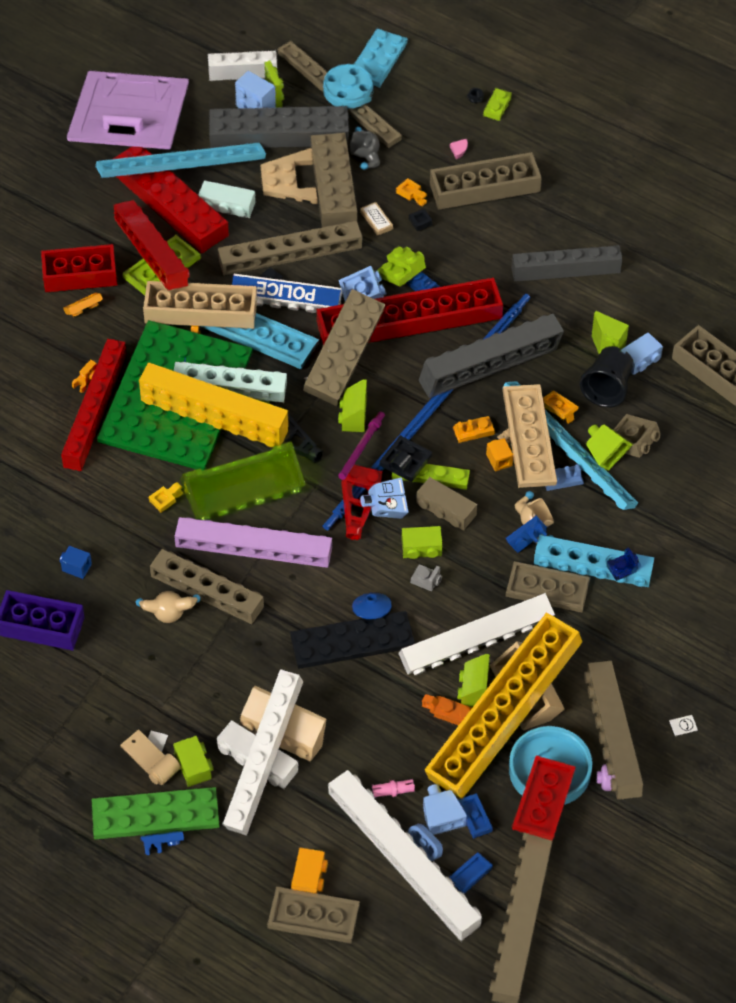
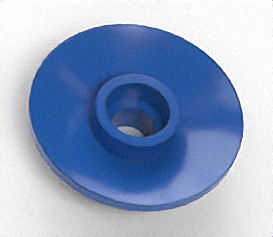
[352,593,392,619]

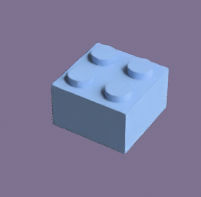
[235,71,276,108]

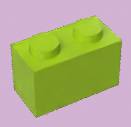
[401,526,442,559]
[173,736,213,787]

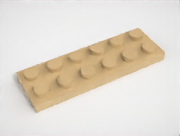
[502,384,557,488]

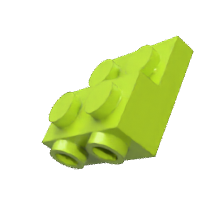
[376,246,426,287]

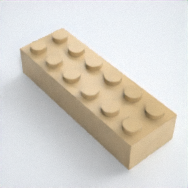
[143,281,257,329]

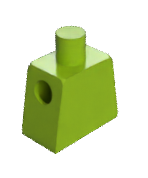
[586,424,633,471]

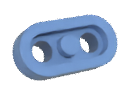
[408,824,443,861]

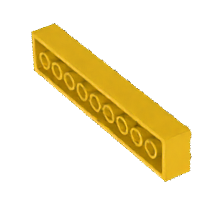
[425,612,582,799]

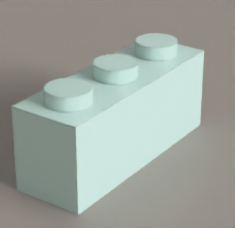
[198,181,255,218]

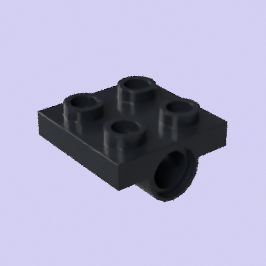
[379,435,432,483]

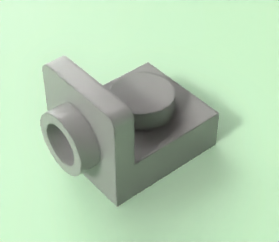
[411,564,442,592]

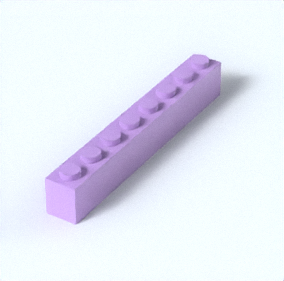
[175,517,332,568]

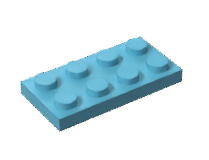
[354,29,407,88]

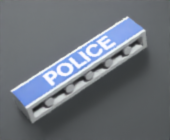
[232,274,342,313]

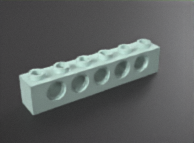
[174,362,287,402]

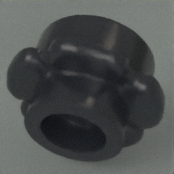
[467,88,484,104]

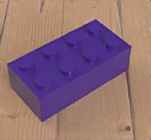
[0,590,84,651]

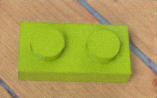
[484,88,512,121]

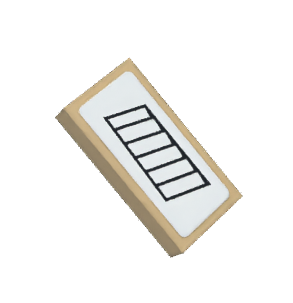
[360,202,393,236]

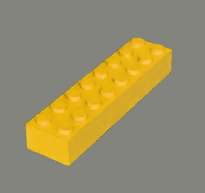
[139,362,288,449]

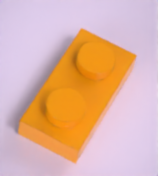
[63,293,103,317]

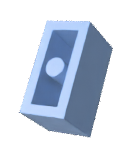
[620,333,663,375]

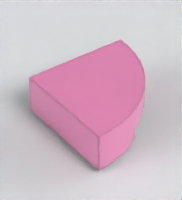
[450,139,467,159]

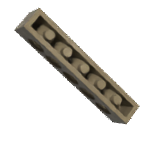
[150,549,264,624]

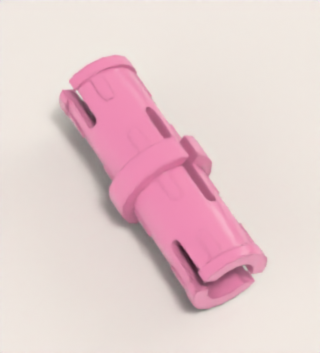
[372,779,415,798]

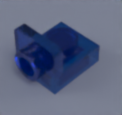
[607,547,639,581]

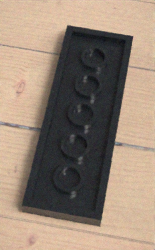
[290,611,415,669]

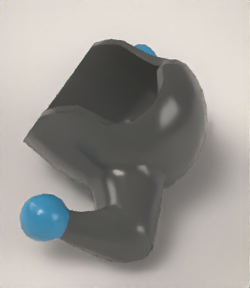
[350,127,380,170]

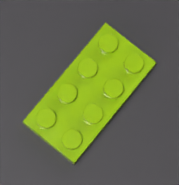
[123,235,201,295]

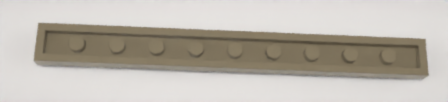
[278,41,402,148]

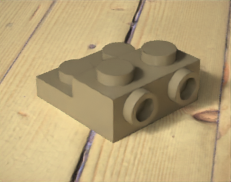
[613,414,660,458]

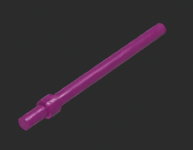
[338,411,385,480]

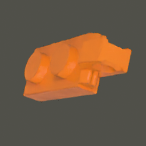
[422,694,472,726]

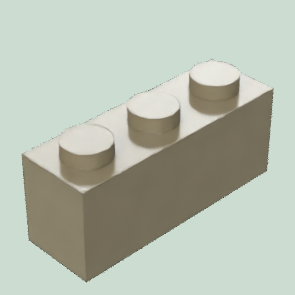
[416,477,477,530]

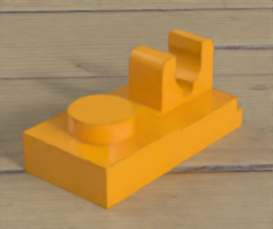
[543,391,579,424]
[453,416,495,443]

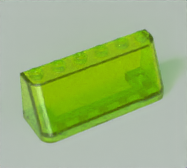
[180,441,306,521]

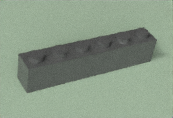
[512,245,622,282]

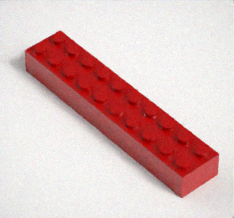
[317,278,503,346]

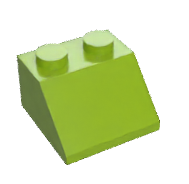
[592,311,629,354]
[338,380,367,432]
[457,654,490,708]

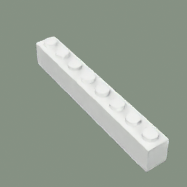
[399,593,555,676]
[223,669,303,836]

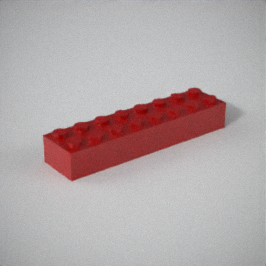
[113,146,229,254]

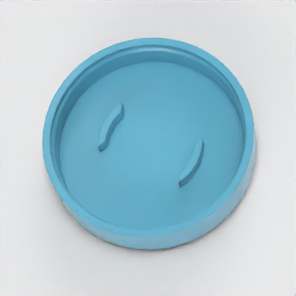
[509,726,592,805]

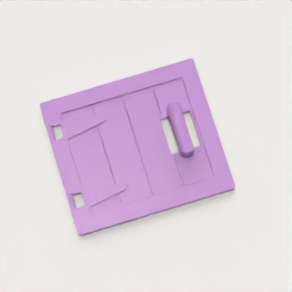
[67,71,189,149]

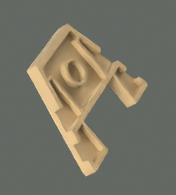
[261,148,317,204]

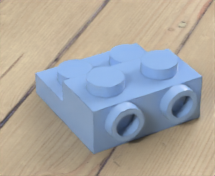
[339,266,386,302]

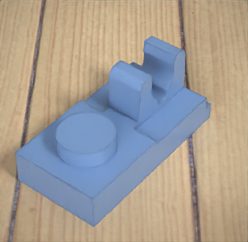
[545,464,584,491]

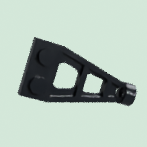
[272,403,323,463]

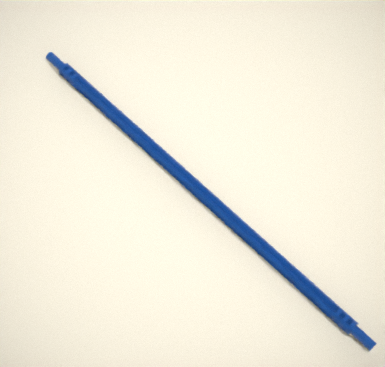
[323,294,530,531]

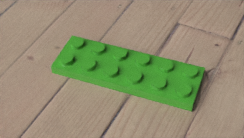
[92,787,219,840]

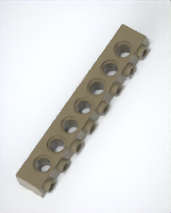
[218,221,362,276]

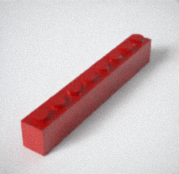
[114,200,190,291]
[61,338,127,471]

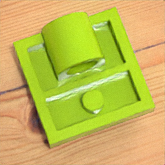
[264,60,284,108]

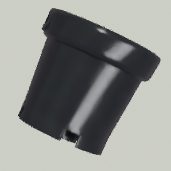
[579,346,634,408]

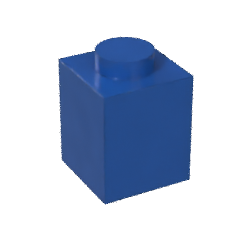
[60,546,92,579]

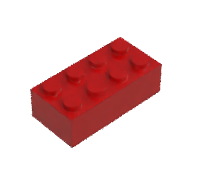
[41,244,117,292]

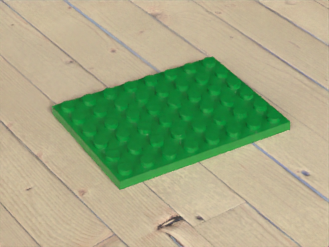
[97,320,253,472]

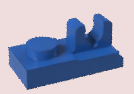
[405,272,440,291]
[506,515,547,553]
[141,830,184,855]

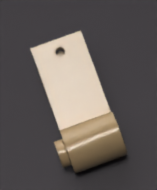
[121,730,181,785]

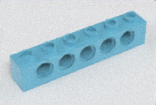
[534,535,654,587]

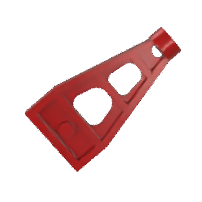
[341,463,383,540]

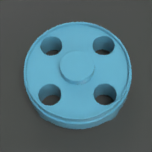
[323,64,373,108]

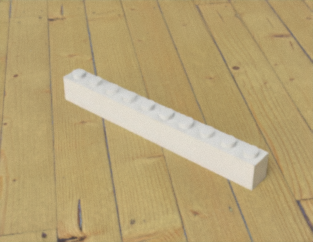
[328,770,482,941]

